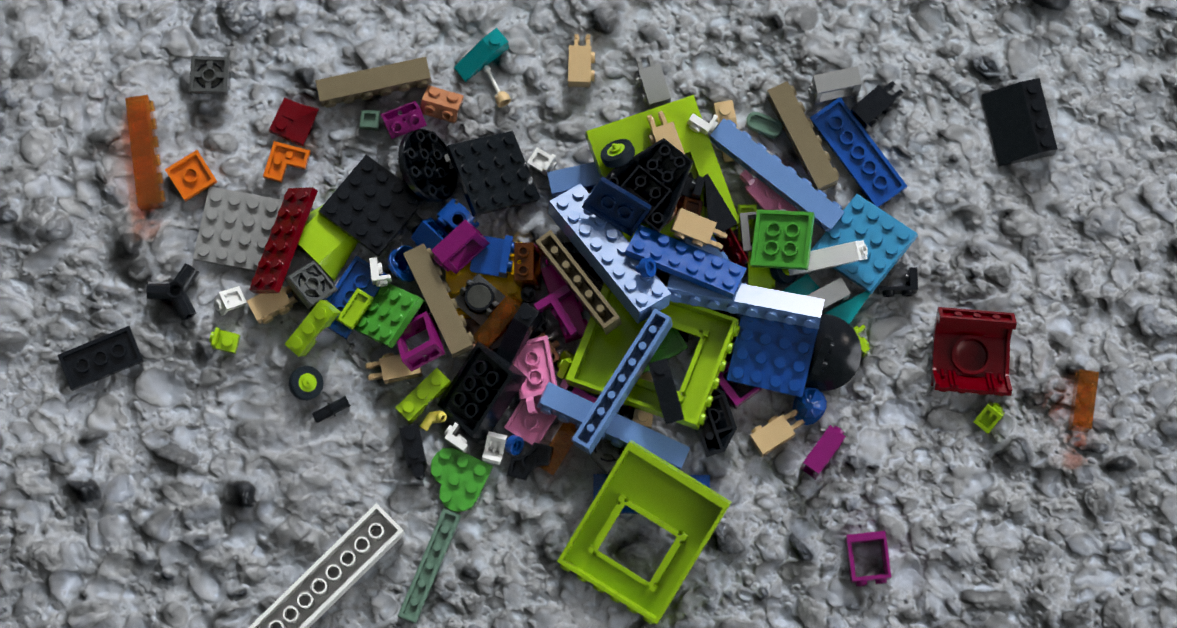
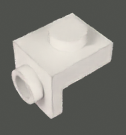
[687,114,718,135]
[527,147,557,176]
[481,431,507,465]

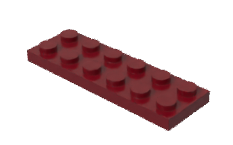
[249,187,318,294]

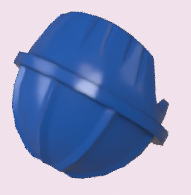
[388,245,415,282]
[793,387,827,425]

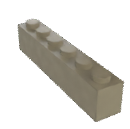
[315,57,432,108]
[766,81,839,191]
[535,230,622,335]
[403,244,475,359]

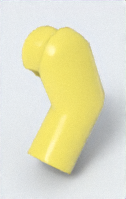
[419,410,447,432]

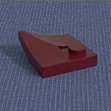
[269,97,319,147]

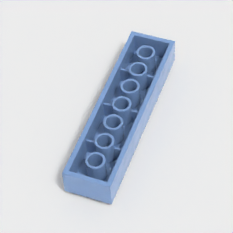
[548,183,671,324]

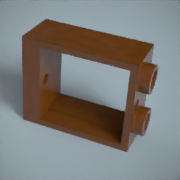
[514,242,541,291]

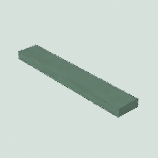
[398,508,462,624]

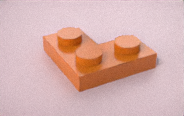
[263,141,311,183]

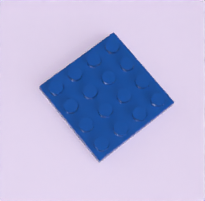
[727,315,818,398]

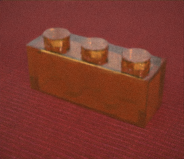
[473,294,522,348]
[1068,369,1099,433]

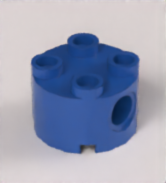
[436,199,479,232]

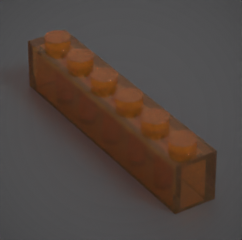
[125,95,166,211]

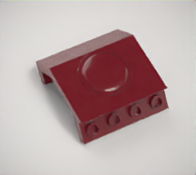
[931,307,1017,397]

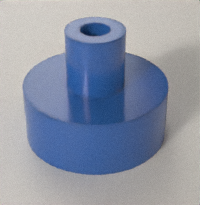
[636,257,656,278]
[505,435,524,456]

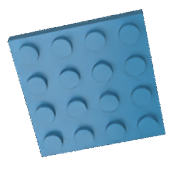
[811,194,918,294]

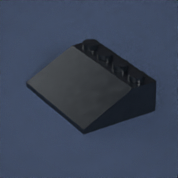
[981,78,1058,166]
[437,341,527,440]

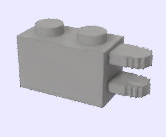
[635,54,671,110]

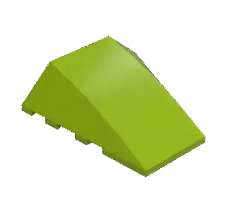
[298,204,358,282]

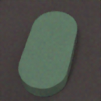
[746,112,783,138]

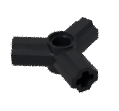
[146,263,200,321]

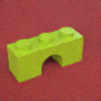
[285,300,341,357]
[395,368,451,425]

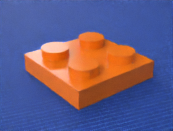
[165,150,217,202]

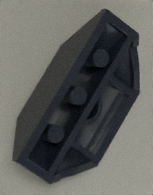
[695,388,737,458]

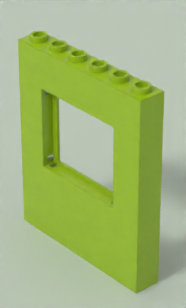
[585,95,740,243]
[565,283,741,430]
[557,440,732,624]

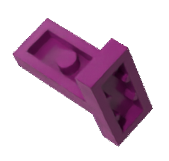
[534,284,579,338]

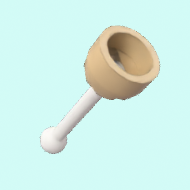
[483,65,511,107]

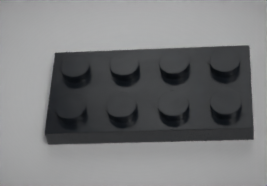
[58,326,144,391]

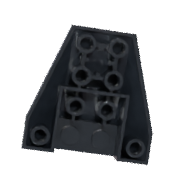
[606,138,694,232]

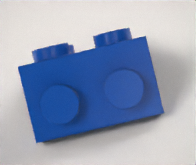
[470,235,515,278]

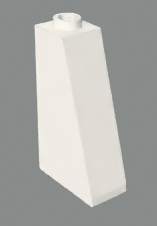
[788,240,868,275]

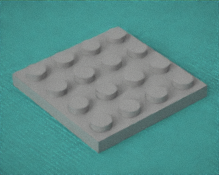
[193,186,283,272]

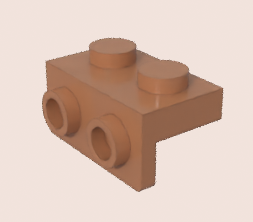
[420,85,464,123]

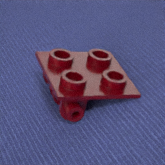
[717,228,749,268]

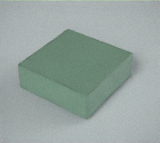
[359,110,380,131]

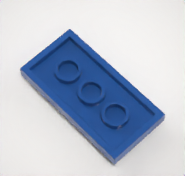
[326,255,387,340]

